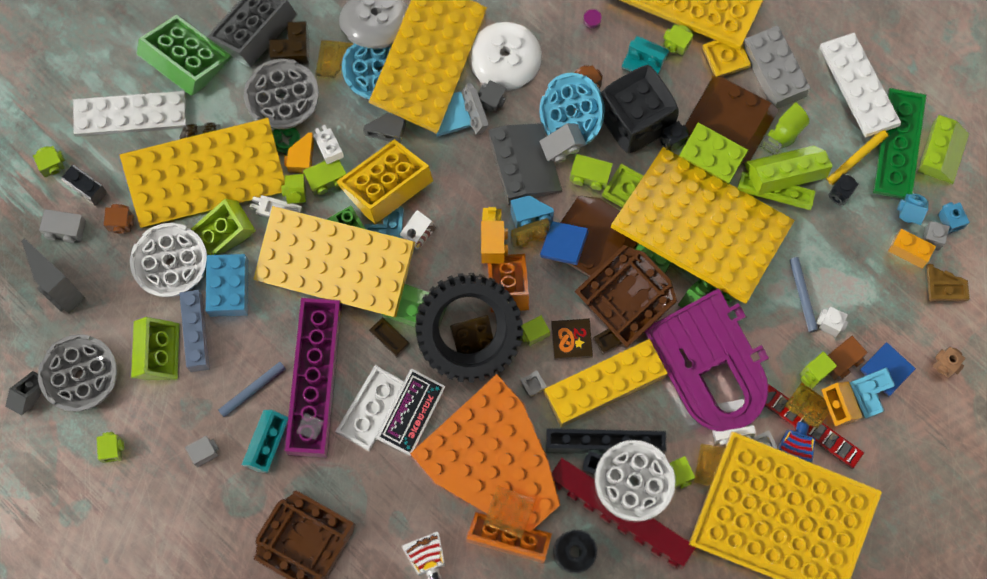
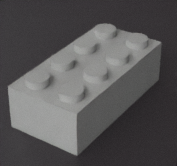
[742,26,811,109]

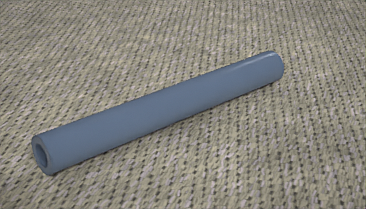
[789,257,818,333]
[218,362,286,417]

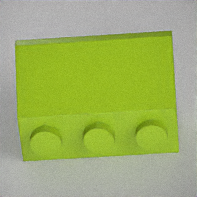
[917,115,969,184]
[131,317,179,380]

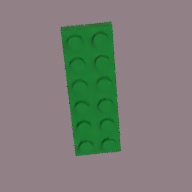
[873,88,927,199]

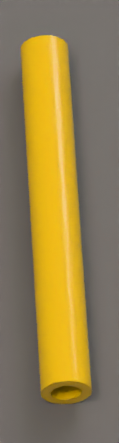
[826,130,888,186]

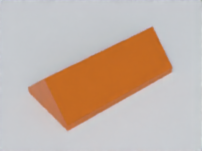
[466,512,552,564]

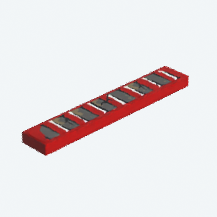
[765,384,864,469]

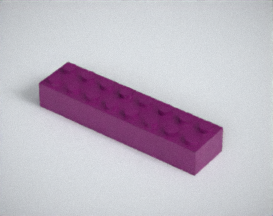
[285,298,342,458]

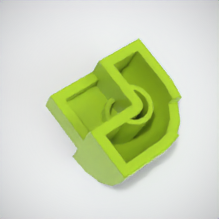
[765,102,810,148]

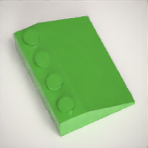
[136,14,231,96]

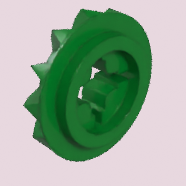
[272,127,300,154]

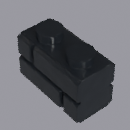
[61,165,107,206]

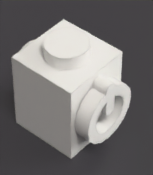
[816,306,848,337]

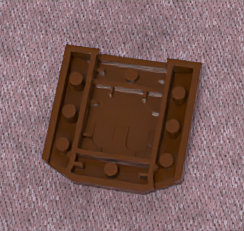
[685,76,779,165]
[560,196,638,277]
[574,245,677,348]
[254,490,356,579]

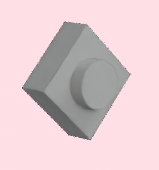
[520,371,547,398]

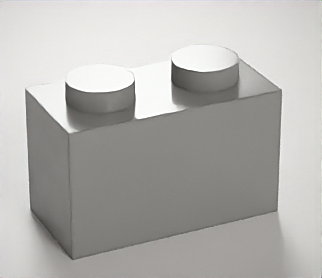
[540,123,586,163]
[39,209,86,243]

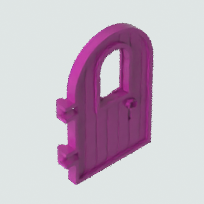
[645,288,769,432]

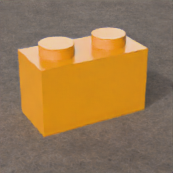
[481,221,508,263]
[888,229,936,268]
[821,381,863,426]

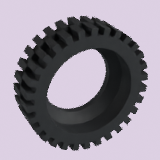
[415,273,523,383]

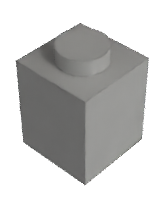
[922,221,950,250]
[185,436,219,467]

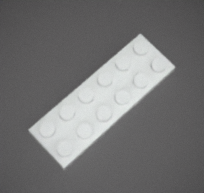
[819,33,901,138]
[73,91,187,137]

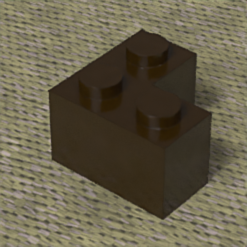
[269,21,309,65]

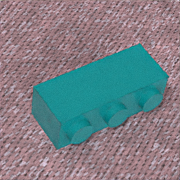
[241,410,288,473]

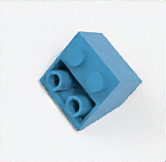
[511,196,554,234]

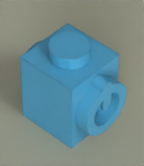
[897,193,928,225]
[938,202,970,234]

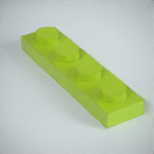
[738,171,816,210]

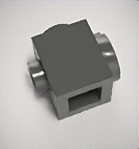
[478,80,506,112]

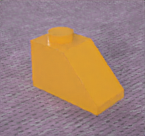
[284,132,314,174]

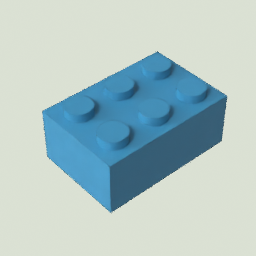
[206,254,249,317]

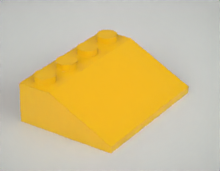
[336,139,433,224]

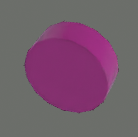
[583,9,602,28]

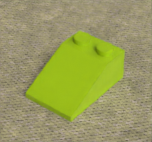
[191,199,256,255]

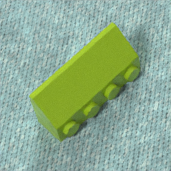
[744,145,833,195]

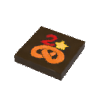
[551,318,593,360]

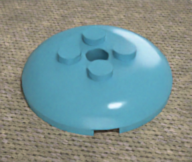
[342,43,393,99]
[540,73,605,145]

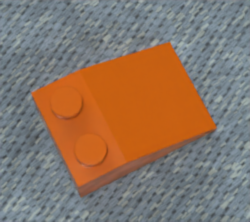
[488,254,529,313]

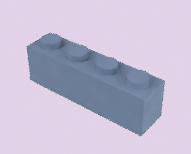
[179,290,210,372]

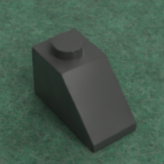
[363,113,406,144]
[5,371,42,416]

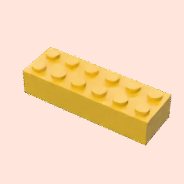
[544,339,667,428]

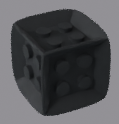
[600,65,679,153]

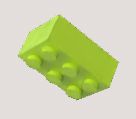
[679,123,748,184]

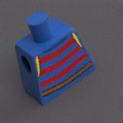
[778,422,815,463]

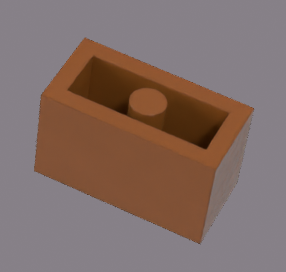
[828,335,868,380]

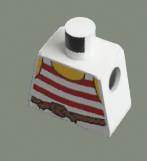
[400,210,437,250]
[402,532,445,579]

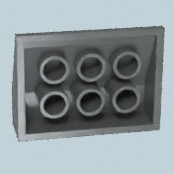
[207,0,297,67]
[489,123,562,206]
[22,238,85,314]

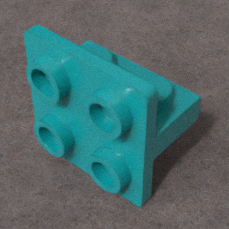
[622,36,669,74]

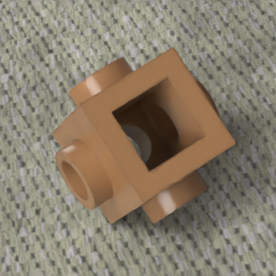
[933,346,966,378]

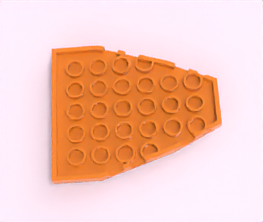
[410,374,561,532]

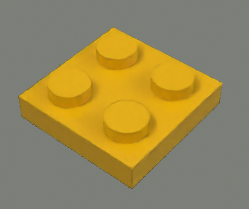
[702,40,751,77]

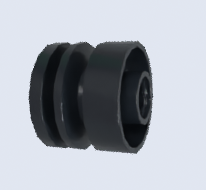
[553,530,597,573]

